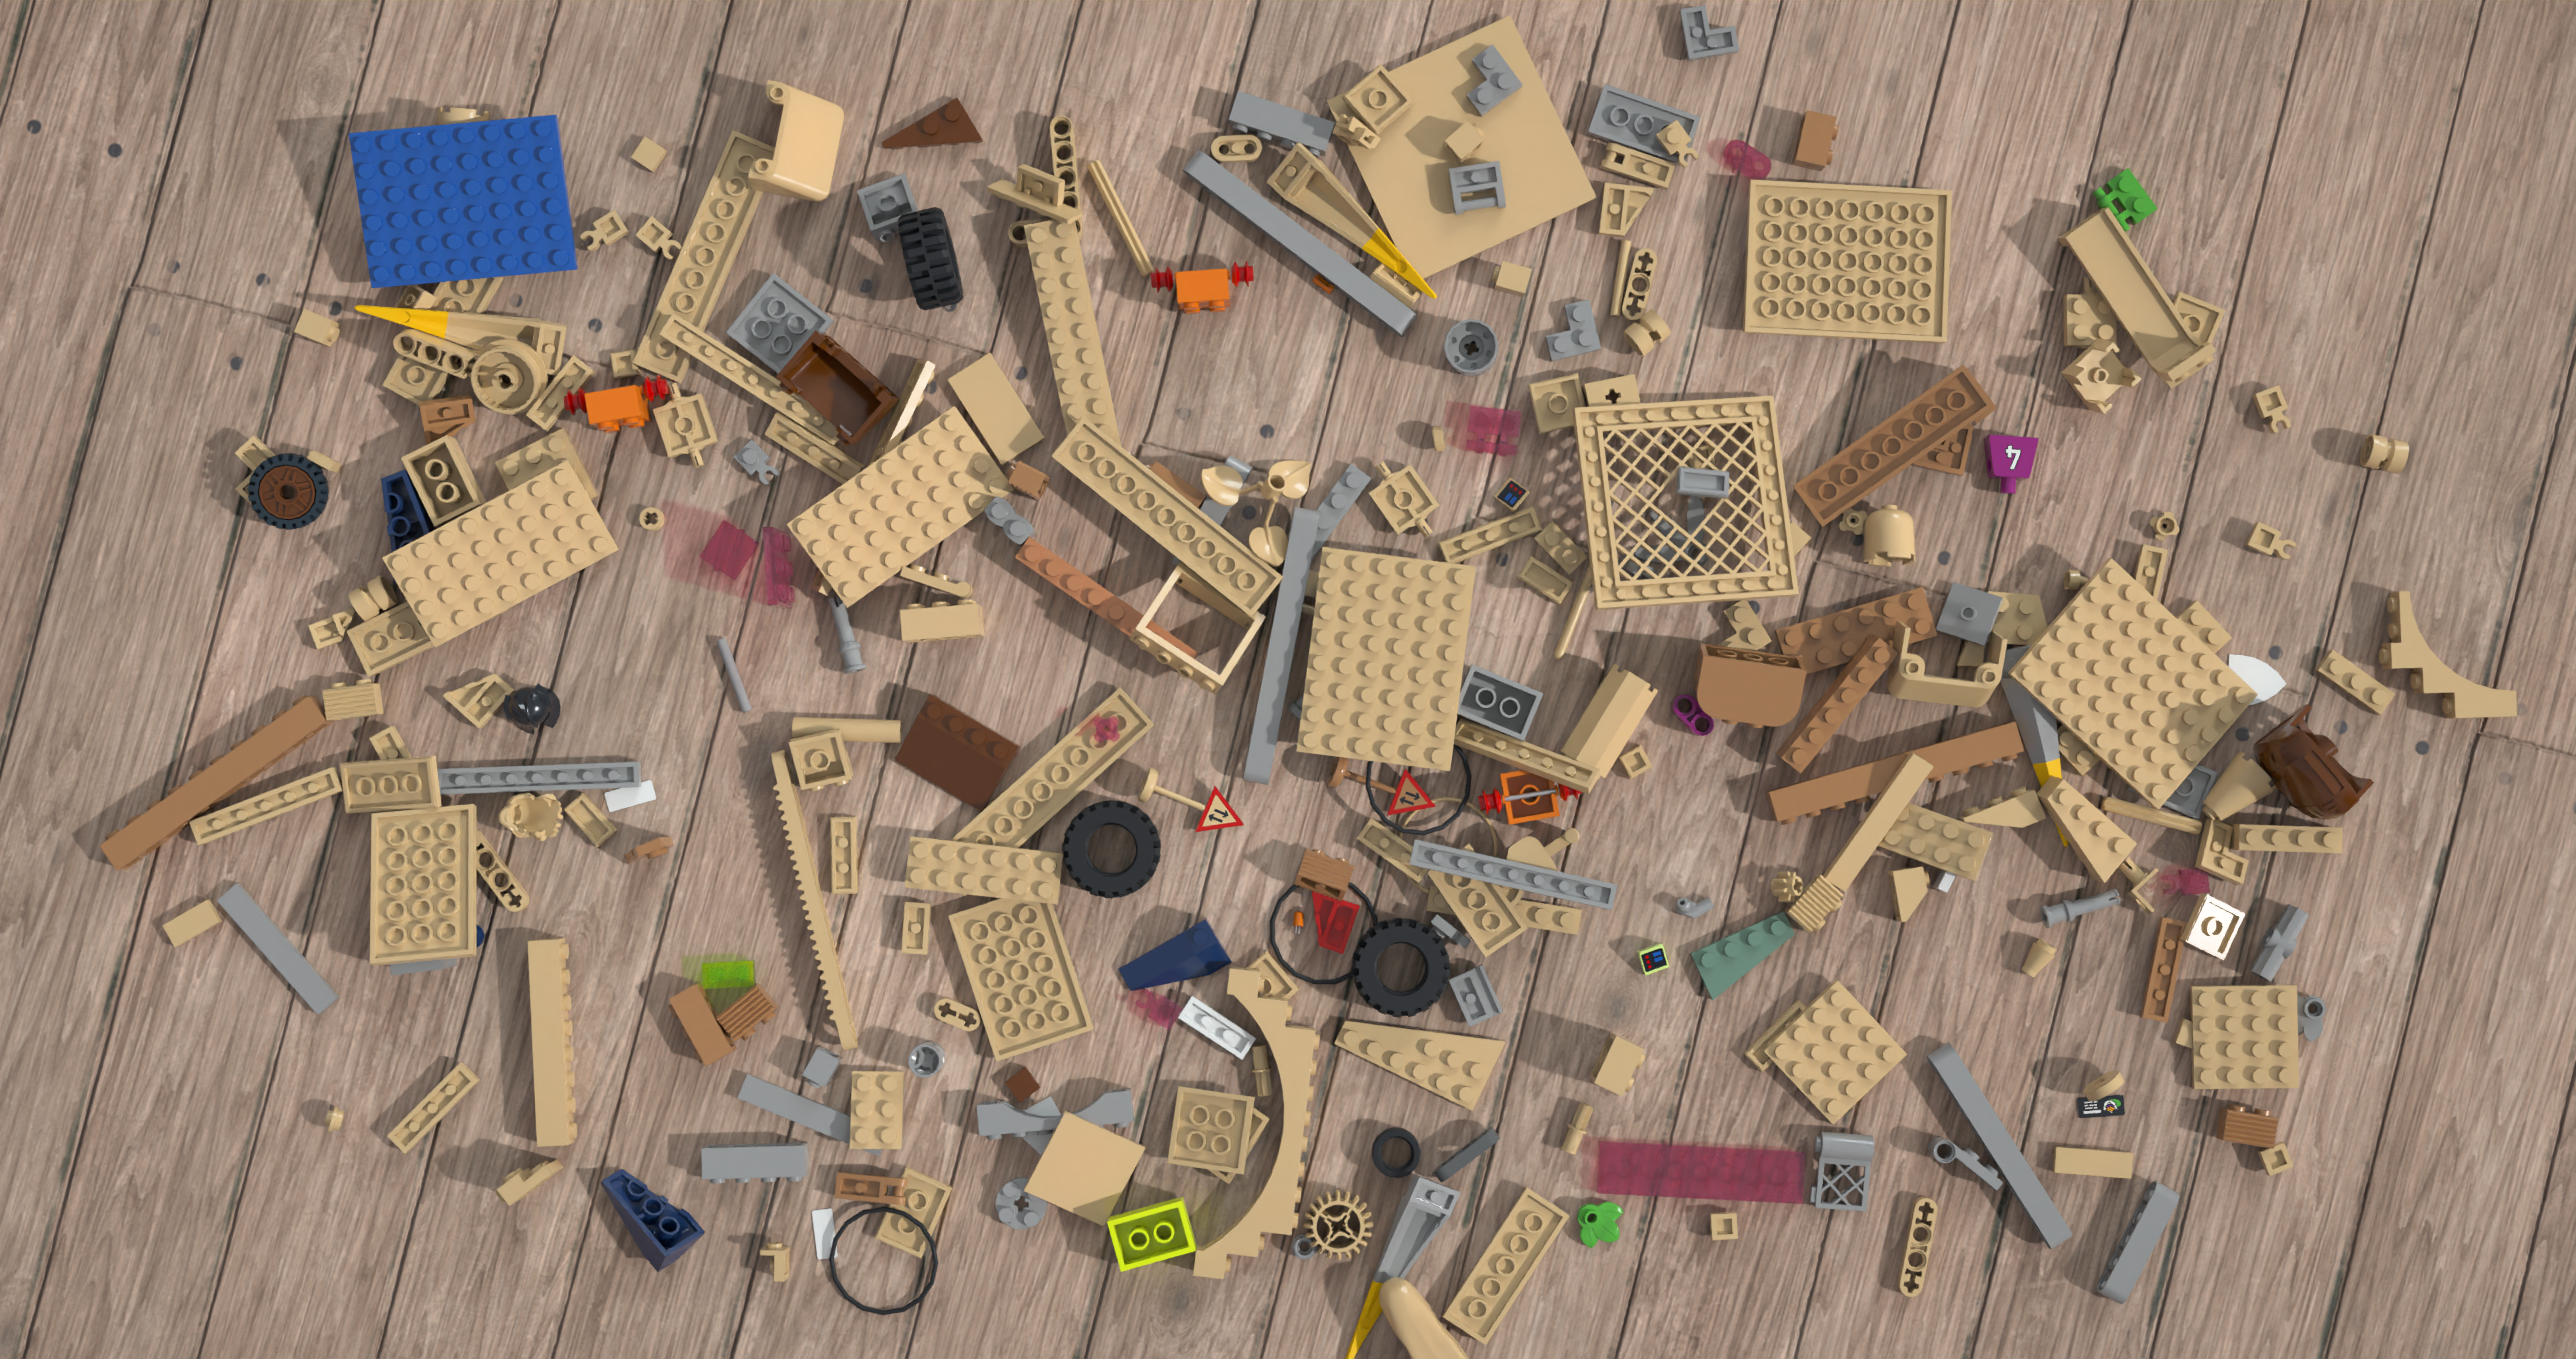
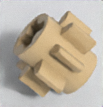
[1771,871,1803,903]

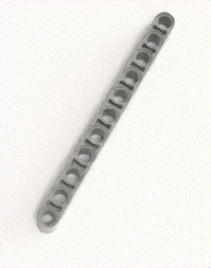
[1182,150,1418,337]
[1243,507,1321,785]

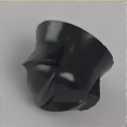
[504,683,561,734]

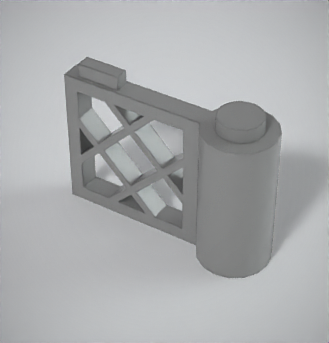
[1810,1132,1874,1212]

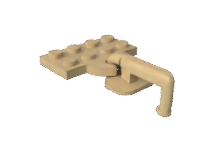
[1427,828,1579,958]

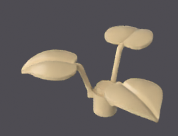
[1201,460,1311,566]

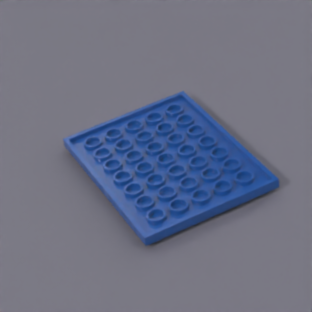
[349,115,578,288]

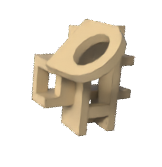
[1332,113,1381,150]

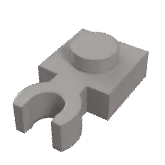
[734,439,780,485]
[1430,913,1471,949]

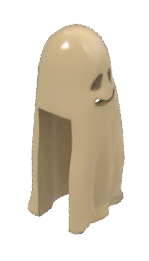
[1379,1277,1469,1359]

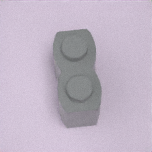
[984,496,1036,546]

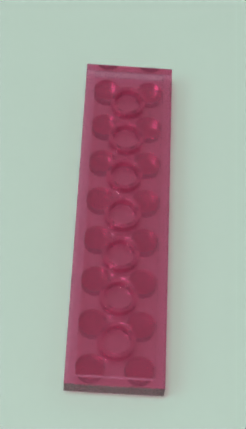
[1597,1141,1805,1204]

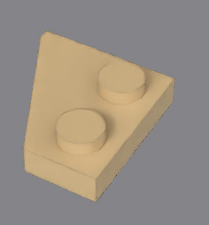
[1598,182,1654,237]
[443,674,515,729]

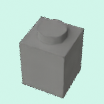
[802,1046,843,1088]

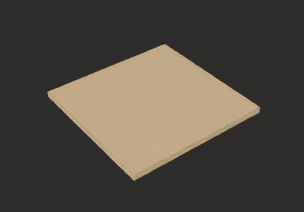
[1023,1111,1145,1226]

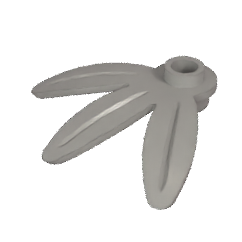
[1634,495,1709,566]

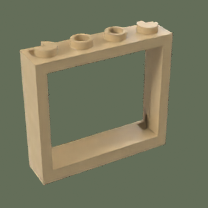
[1129,561,1266,695]

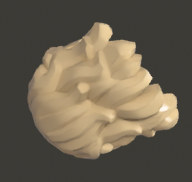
[499,793,563,841]

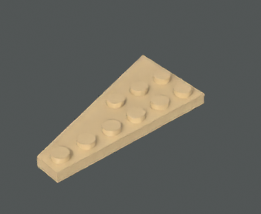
[1334,1020,1506,1111]

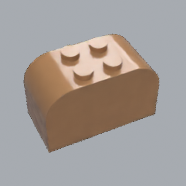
[1693,643,1807,728]

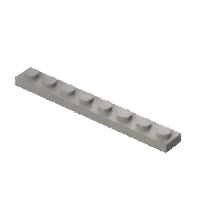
[437,762,641,794]
[1409,839,1617,910]

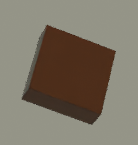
[1004,1067,1041,1103]

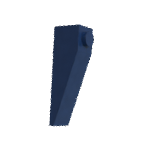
[1118,918,1232,991]
[601,1169,705,1272]

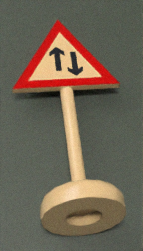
[1137,767,1244,832]

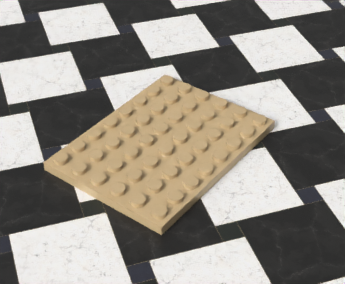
[1743,179,1952,344]
[1297,547,1476,771]
[2008,558,2258,810]

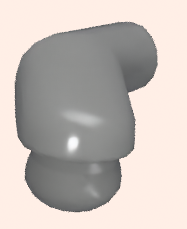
[1676,897,1715,919]

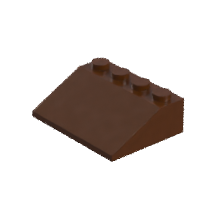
[895,694,1021,812]

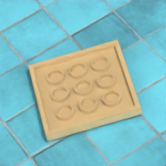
[1762,979,1907,1125]
[2190,984,2299,1089]

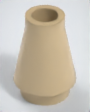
[2021,938,2057,977]

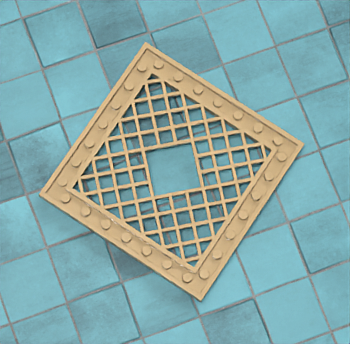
[1572,396,1799,610]

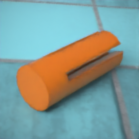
[1312,274,1335,294]

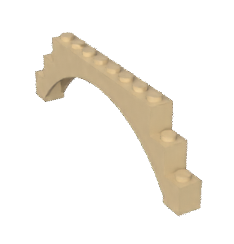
[1193,966,1320,1279]

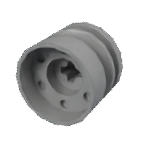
[1444,319,1498,377]

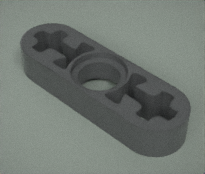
[1433,1127,1500,1182]

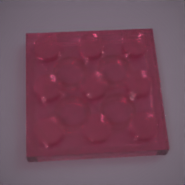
[763,527,795,609]

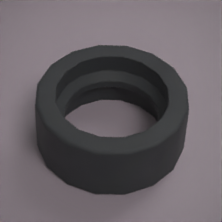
[1372,1127,1421,1178]

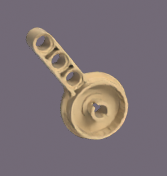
[393,327,548,415]

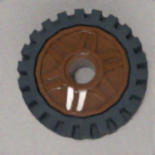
[248,453,329,530]

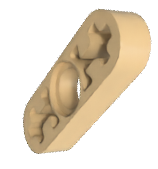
[1621,248,1657,322]

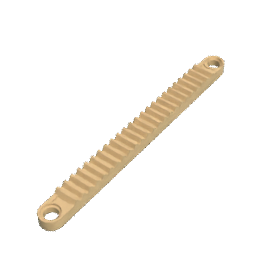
[771,749,858,1050]

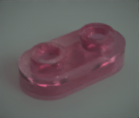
[1723,140,1771,180]

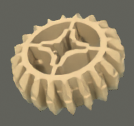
[1304,1189,1373,1260]

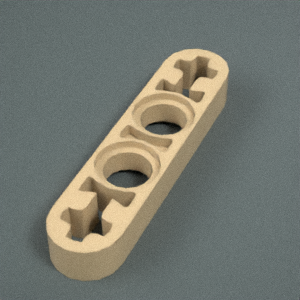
[476,829,529,912]
[1897,1196,1938,1297]

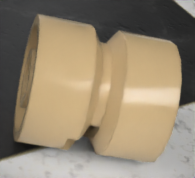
[1623,309,1671,357]
[2360,434,2409,474]
[348,575,399,621]

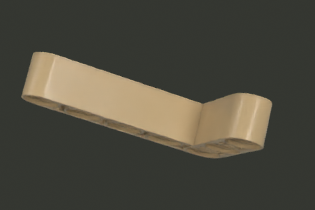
[1008,115,1084,248]

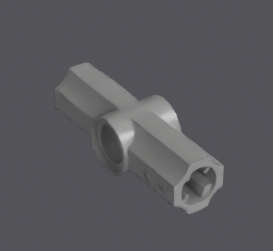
[2249,904,2309,982]

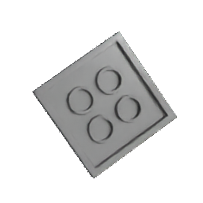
[726,273,834,373]

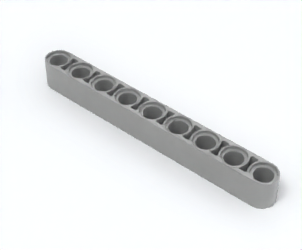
[1926,1042,2073,1249]

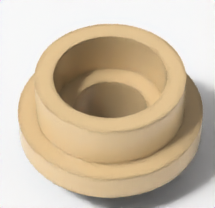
[324,1106,345,1132]

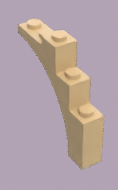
[2379,591,2517,718]

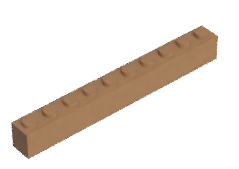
[99,695,334,871]
[1765,721,2024,825]

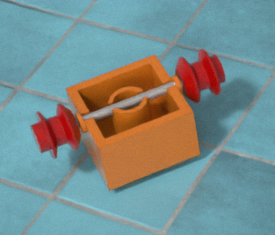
[1151,261,1254,314]
[563,375,669,433]
[1478,770,1582,825]

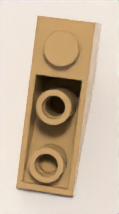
[1958,787,2046,828]

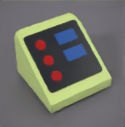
[1636,943,1669,976]

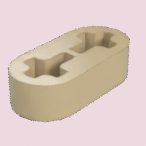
[934,998,982,1031]

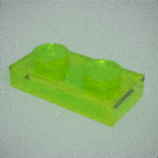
[702,960,756,989]

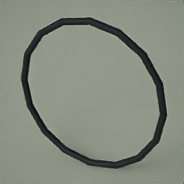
[1365,744,1472,835]
[1270,882,1378,984]
[829,1207,938,1315]

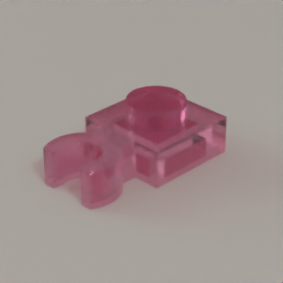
[2161,868,2210,896]
[1135,989,1184,1030]

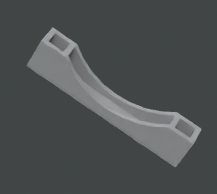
[977,1088,1135,1140]

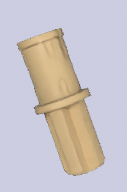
[1251,1045,1272,1097]
[1561,1103,1593,1155]

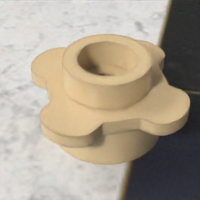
[1839,507,1867,535]
[2149,511,2179,541]

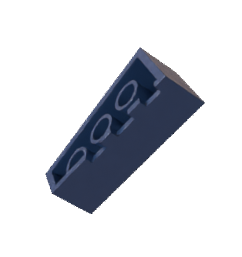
[381,469,436,584]

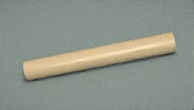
[1610,240,1631,317]

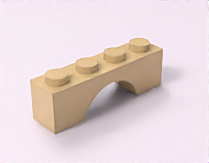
[2229,824,2343,853]

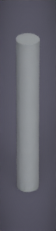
[716,638,752,713]

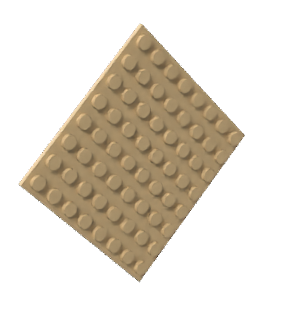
[1327,15,1597,279]

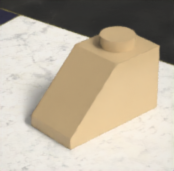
[1888,866,1930,922]

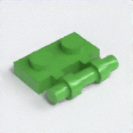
[2093,168,2157,232]

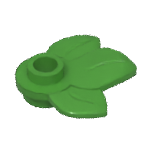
[1577,1201,1623,1248]

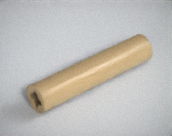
[792,717,903,743]

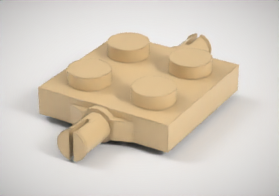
[2063,277,2117,350]
[653,383,719,468]
[1368,461,1440,538]

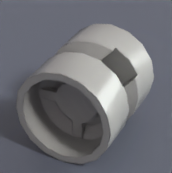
[908,1041,946,1078]

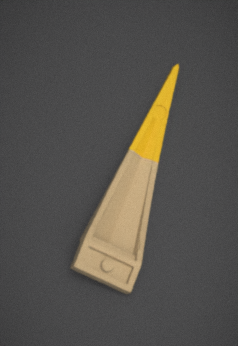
[1267,143,1437,299]
[354,305,567,375]

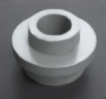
[1292,1233,1317,1260]

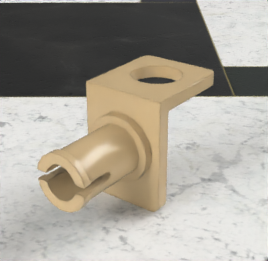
[2118,857,2159,915]

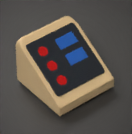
[1493,477,1530,513]

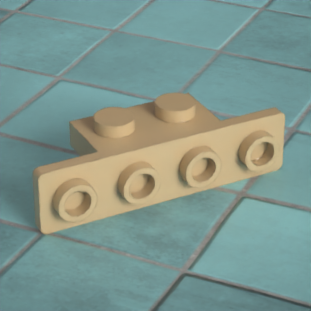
[987,164,1083,224]

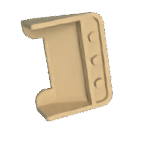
[748,80,844,202]

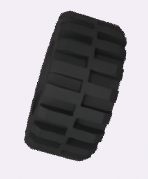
[898,207,963,310]
[1062,800,1161,899]
[1352,918,1450,1018]

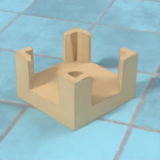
[2061,338,2141,414]

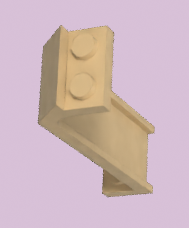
[2057,207,2216,389]

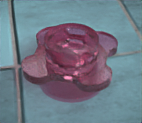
[1094,716,1120,742]

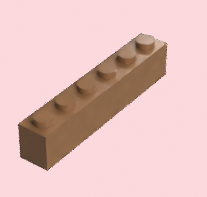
[1775,634,1899,774]

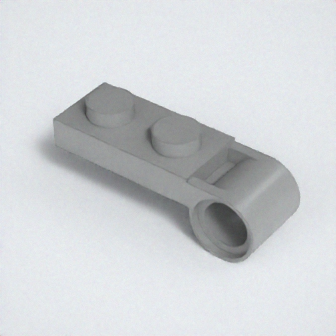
[1928,1137,2003,1190]

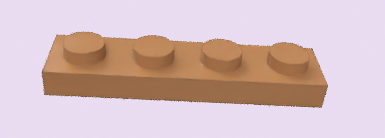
[2140,917,2188,1023]

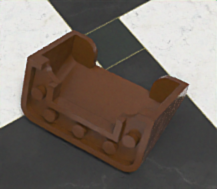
[776,330,900,446]

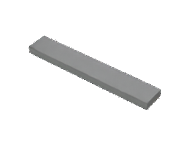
[217,883,339,1015]
[737,1074,883,1156]

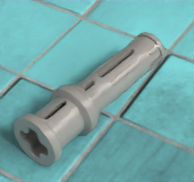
[828,596,867,674]
[2040,889,2121,928]

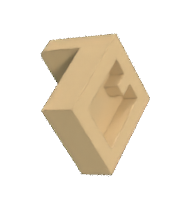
[759,1242,790,1282]

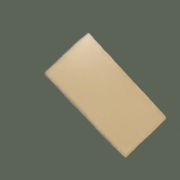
[395,284,437,310]

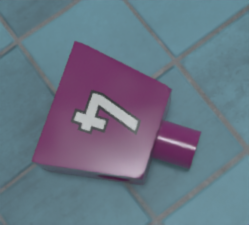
[1984,435,2038,494]

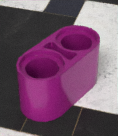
[1670,694,1714,736]

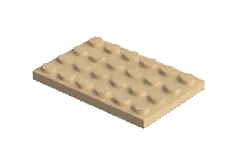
[370,804,476,966]
[948,898,1094,1062]

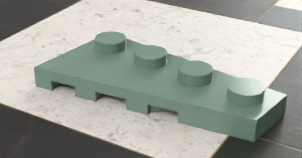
[1690,911,1795,1000]

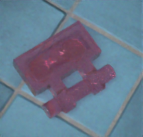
[1465,406,1521,457]

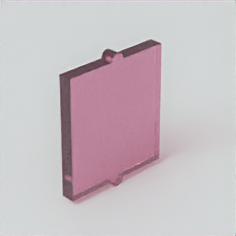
[699,520,759,580]

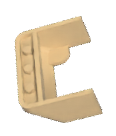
[1886,621,2008,707]

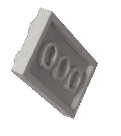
[1587,84,1701,166]

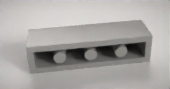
[1229,91,1335,158]
[701,1142,809,1184]

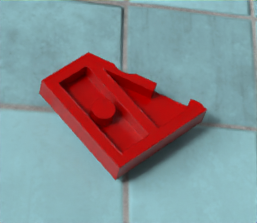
[1312,891,1360,954]

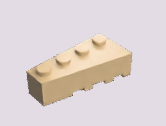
[2037,775,2137,883]

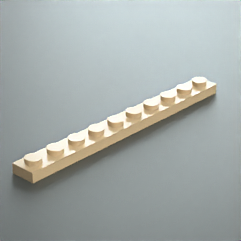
[810,358,936,596]

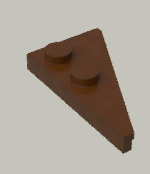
[881,98,983,150]

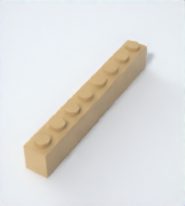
[528,938,577,1147]

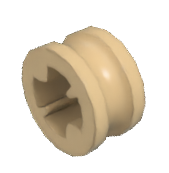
[639,507,665,531]

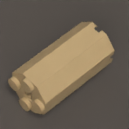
[1559,664,1658,780]

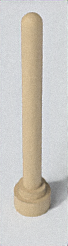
[1553,564,1592,660]

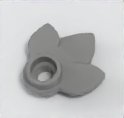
[2297,995,2326,1042]

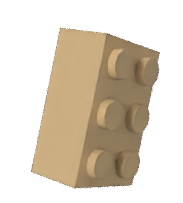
[401,435,486,528]
[900,599,985,643]

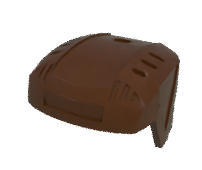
[2253,704,2374,819]

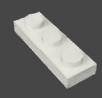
[1178,995,1256,1059]

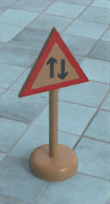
[1327,757,1436,816]

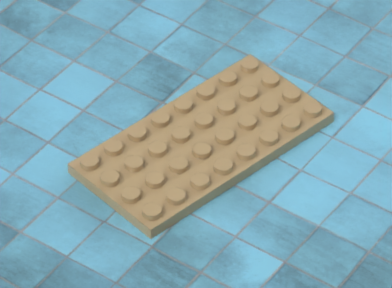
[787,406,1014,608]
[382,460,619,648]

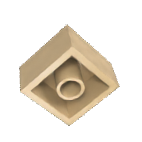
[1589,1032,1645,1096]

